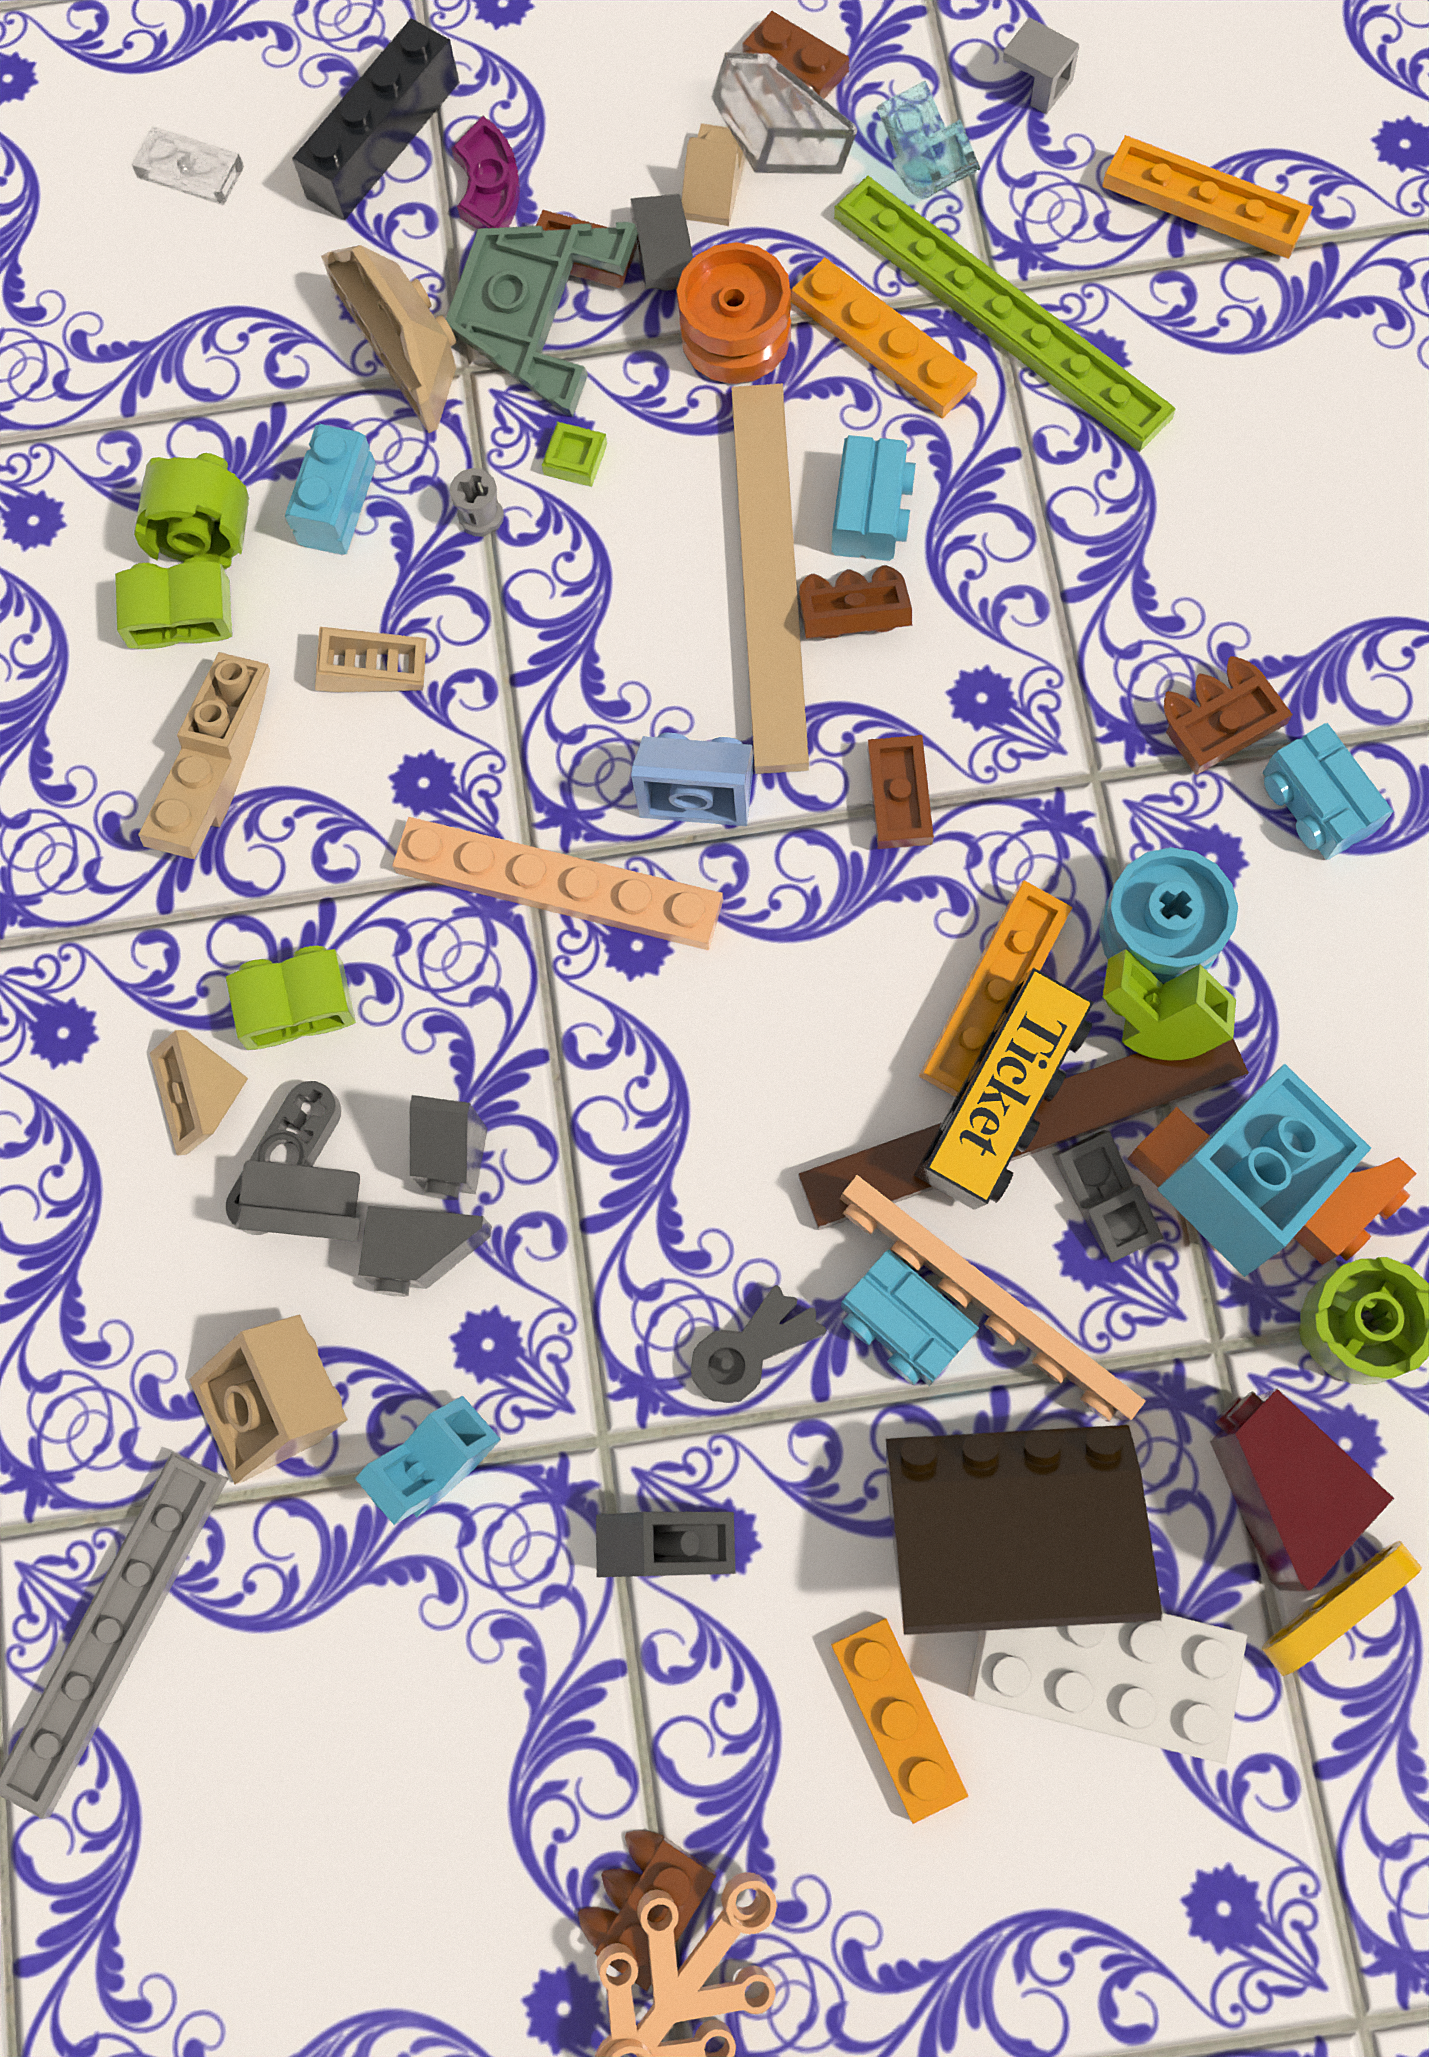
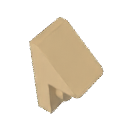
[682,123,749,226]

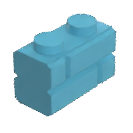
[285,424,376,555]
[832,435,916,561]
[1262,723,1393,860]
[841,1249,979,1386]

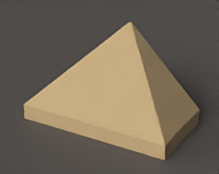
[150,1030,248,1156]

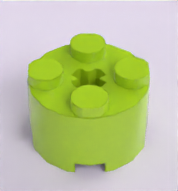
[134,453,250,570]
[1298,1257,1429,1385]

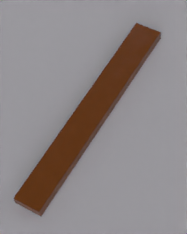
[798,1038,1249,1230]

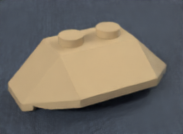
[321,245,457,433]

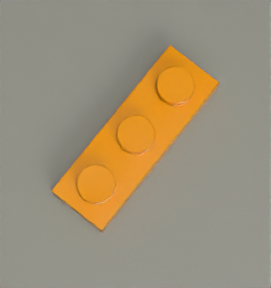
[831,1618,969,1824]

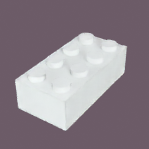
[967,1613,1248,1765]

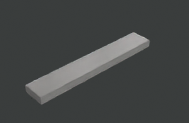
[0,1451,229,1819]

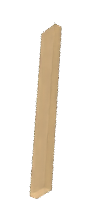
[732,383,809,774]

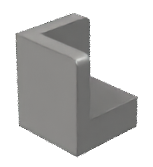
[1003,17,1080,114]

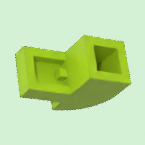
[1102,949,1236,1060]

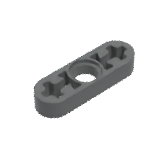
[226,1081,341,1235]

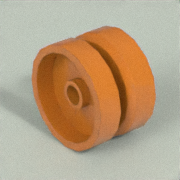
[677,242,791,384]

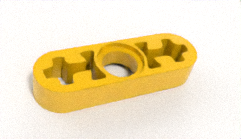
[1261,1541,1422,1676]

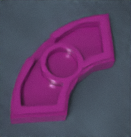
[452,115,520,230]

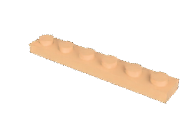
[392,817,723,950]
[840,1175,1146,1422]

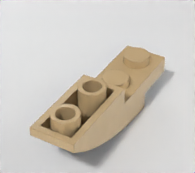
[138,652,270,859]

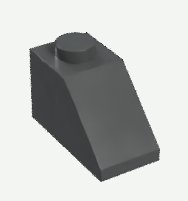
[410,1095,488,1200]
[358,1206,492,1297]
[596,1512,736,1578]

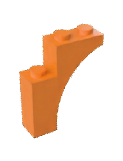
[1128,1107,1417,1265]

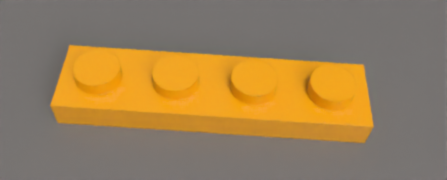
[1102,135,1313,259]
[791,257,978,419]
[919,880,1073,1097]

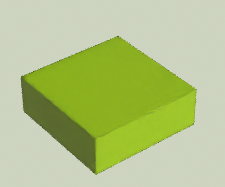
[541,422,608,487]

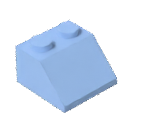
[631,733,754,827]

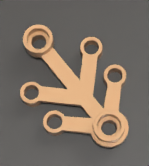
[595,1872,777,2057]

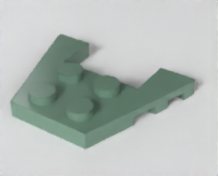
[446,222,638,417]

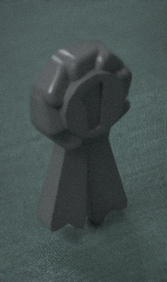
[691,1285,827,1403]

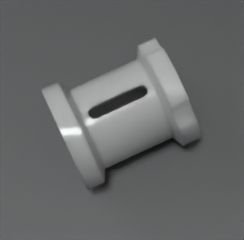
[450,468,504,537]

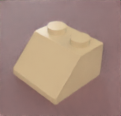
[189,1314,348,1485]

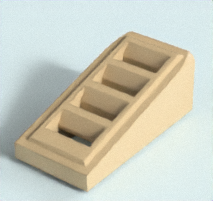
[315,626,426,692]

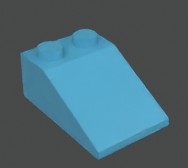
[1157,1064,1371,1277]

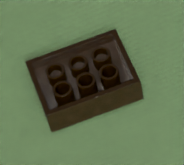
[886,1425,1162,1635]

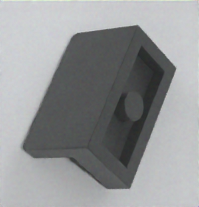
[235,1160,360,1242]

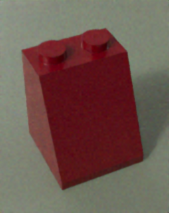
[1210,1389,1394,1592]

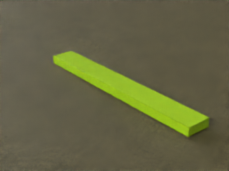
[834,175,1176,452]

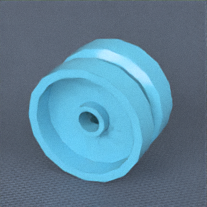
[1099,847,1238,984]

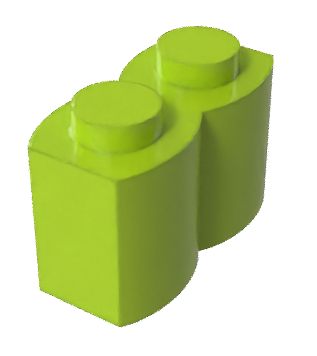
[115,557,232,649]
[226,946,356,1050]

